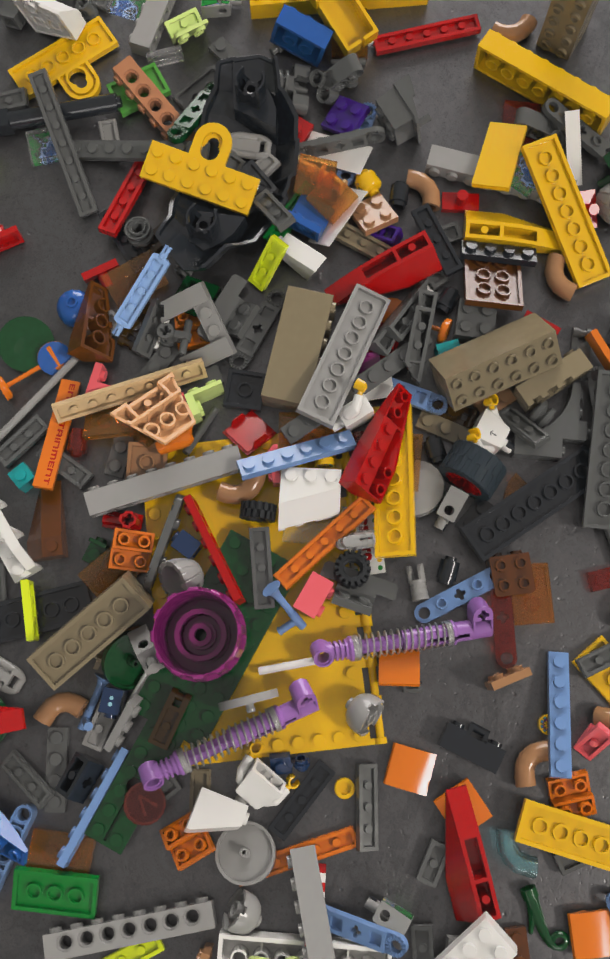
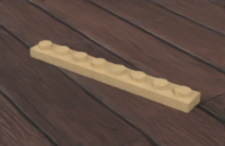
[51,357,208,424]

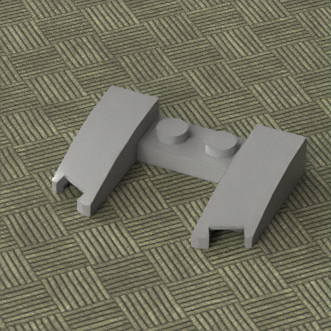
[160,281,237,367]

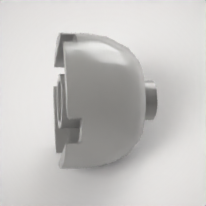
[345,693,384,736]
[222,888,262,935]

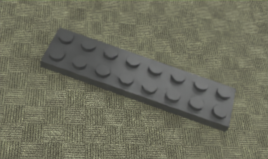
[582,370,610,530]

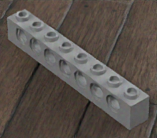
[42,896,218,959]

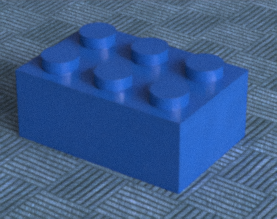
[270,4,334,68]

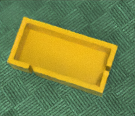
[309,0,379,56]

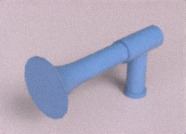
[262,580,307,636]
[77,673,110,731]

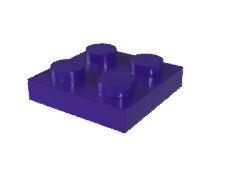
[321,95,371,134]

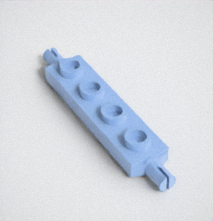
[112,244,172,337]

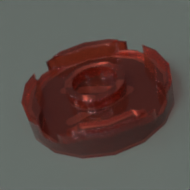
[124,782,166,826]

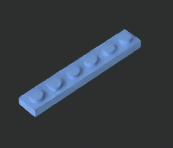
[236,429,357,481]
[547,651,572,779]
[56,747,131,868]

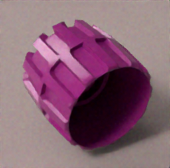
[150,587,247,682]

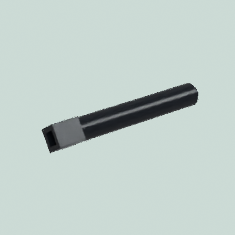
[0,93,123,137]

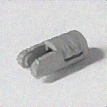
[335,530,376,551]
[406,563,430,602]

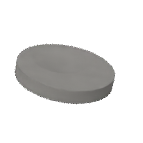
[414,460,445,517]
[218,688,279,713]
[215,821,276,886]

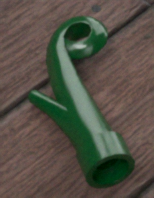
[519,884,570,951]

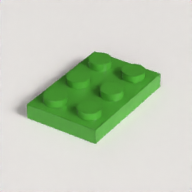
[106,62,172,118]

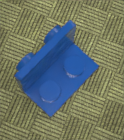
[288,193,335,242]

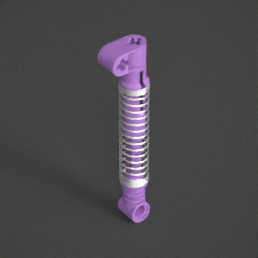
[310,597,493,667]
[138,678,320,791]

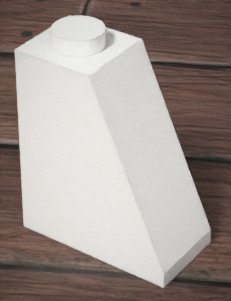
[279,233,326,281]
[184,787,250,833]

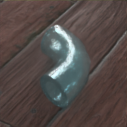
[496,829,538,878]

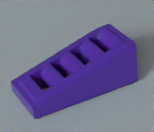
[370,225,403,247]

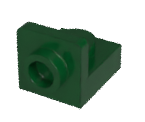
[82,536,111,569]

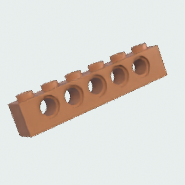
[112,55,196,141]

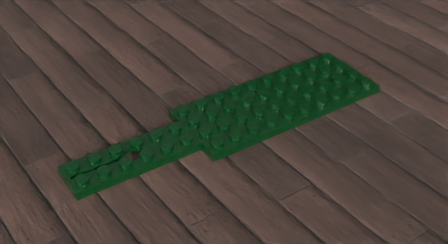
[84,530,290,855]

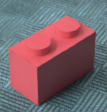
[293,571,336,620]

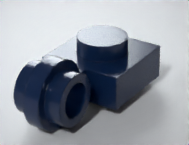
[270,752,310,775]

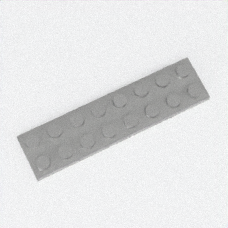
[295,283,391,429]

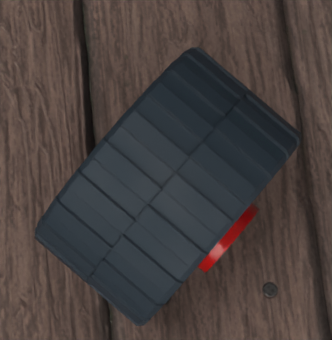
[438,440,507,501]

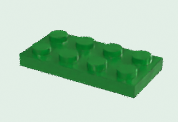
[11,865,100,920]

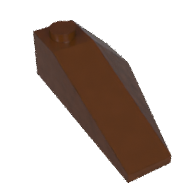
[67,280,115,363]
[27,480,69,562]

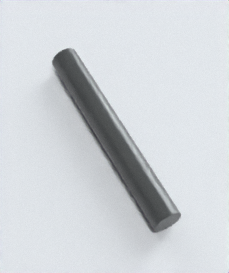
[182,406,219,456]

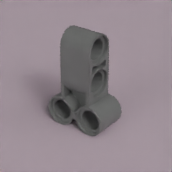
[309,53,364,106]
[514,107,565,146]

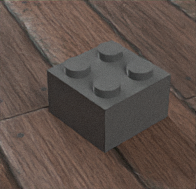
[452,298,497,344]

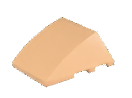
[110,372,196,445]

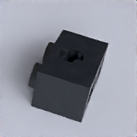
[55,752,104,804]

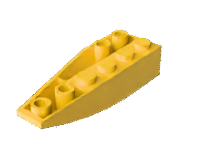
[463,210,562,255]

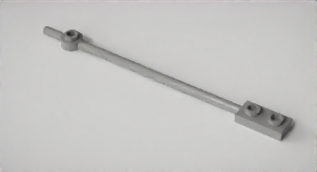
[0,309,117,441]

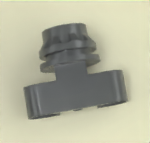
[279,63,310,116]

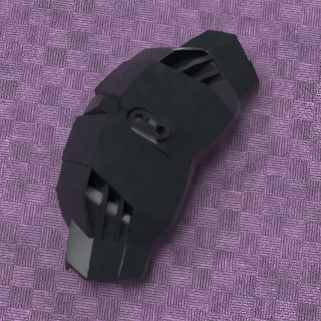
[155,54,300,272]

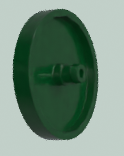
[0,316,55,372]
[101,630,148,690]

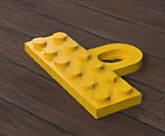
[7,16,119,100]
[139,123,261,217]

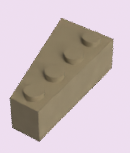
[513,348,593,414]

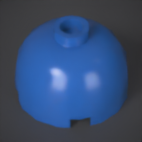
[57,289,85,327]

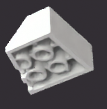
[12,0,86,41]
[278,467,342,532]

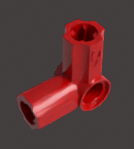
[102,510,144,531]

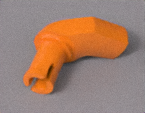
[155,425,194,455]

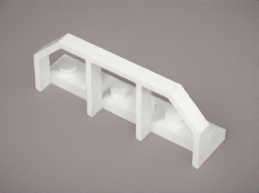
[0,500,43,584]

